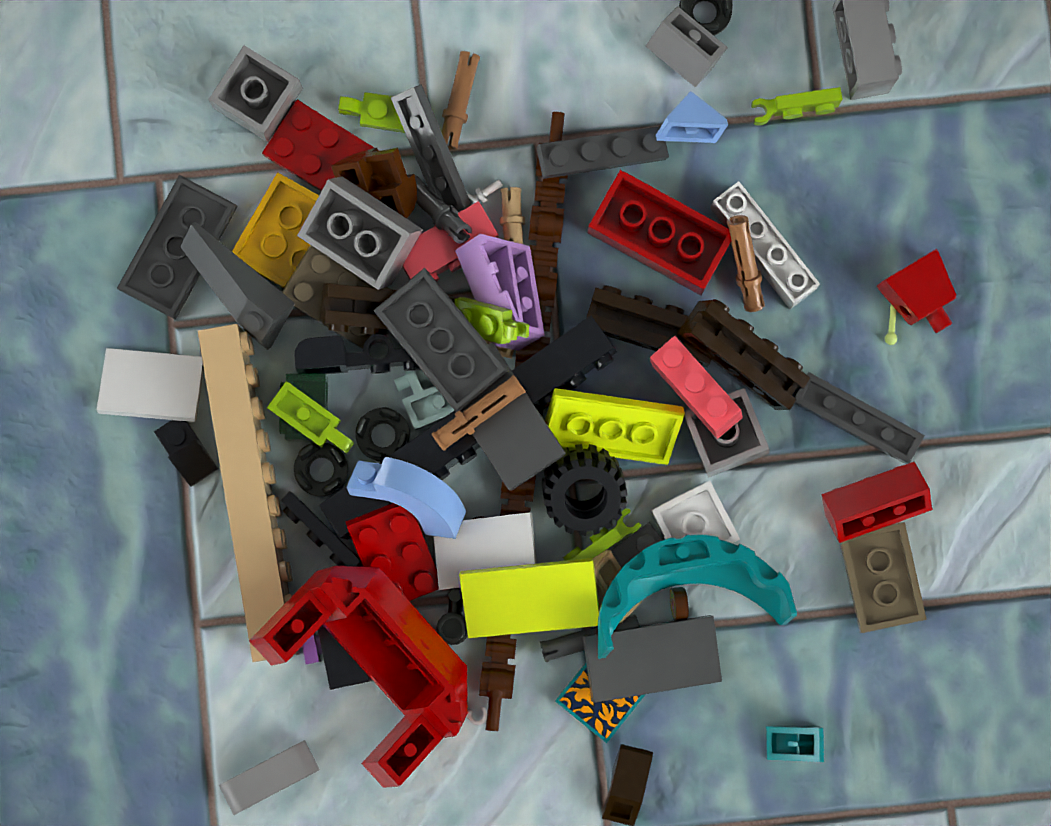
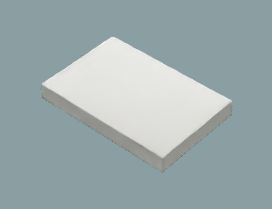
[97,348,204,422]
[434,512,537,590]

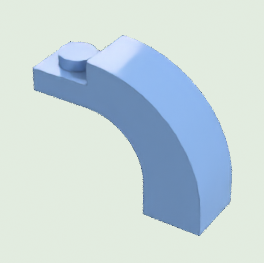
[346,457,466,539]

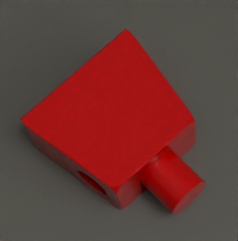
[877,249,956,334]

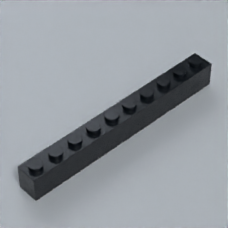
[319,315,617,540]

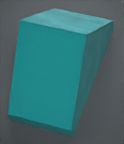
[766,726,824,762]

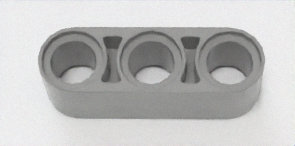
[219,740,320,815]

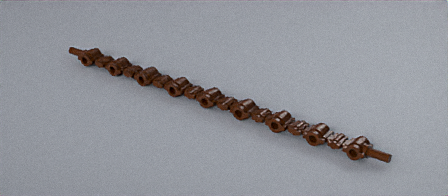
[479,112,568,731]

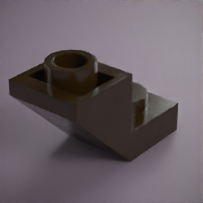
[602,744,653,826]

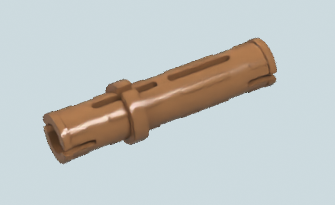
[441,51,480,150]
[727,215,765,312]
[432,375,526,451]

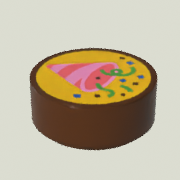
[670,587,689,621]

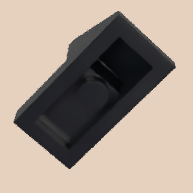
[154,420,218,487]

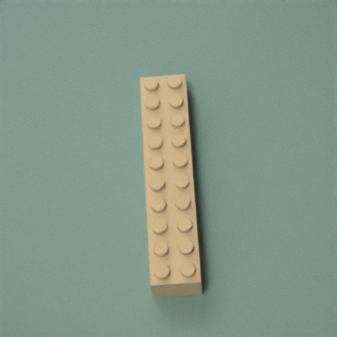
[198,324,300,662]

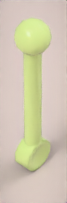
[884,305,897,345]

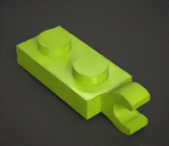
[751,87,843,125]
[338,92,405,133]
[455,297,529,344]
[267,381,354,454]
[562,508,641,561]

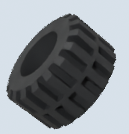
[541,444,628,536]

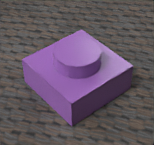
[302,633,323,664]

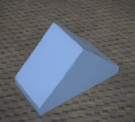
[656,91,728,143]

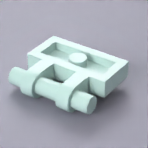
[394,370,454,431]

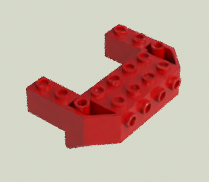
[249,566,468,788]

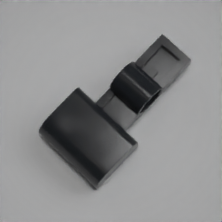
[294,334,421,377]

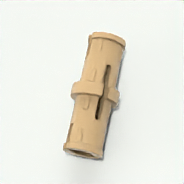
[499,187,525,244]

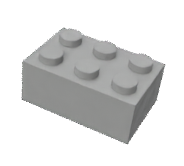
[832,0,902,100]
[297,176,423,290]

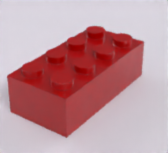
[587,169,732,295]

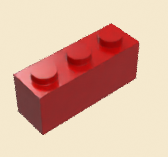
[821,461,933,543]

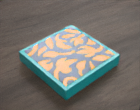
[555,663,646,743]

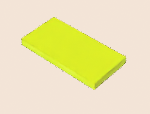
[545,388,685,465]
[459,558,600,638]

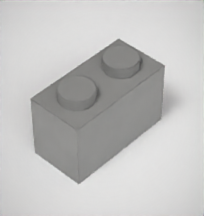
[646,6,728,87]

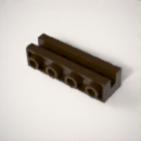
[319,283,459,337]
[586,285,711,368]
[678,299,810,410]

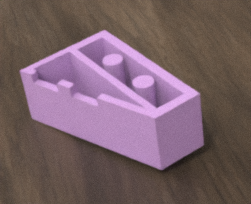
[455,234,545,351]

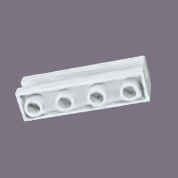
[710,181,820,309]

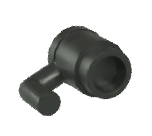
[436,589,468,645]

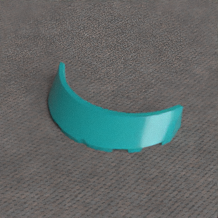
[598,535,797,659]

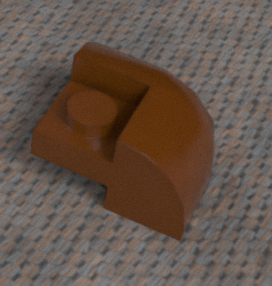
[331,148,417,218]

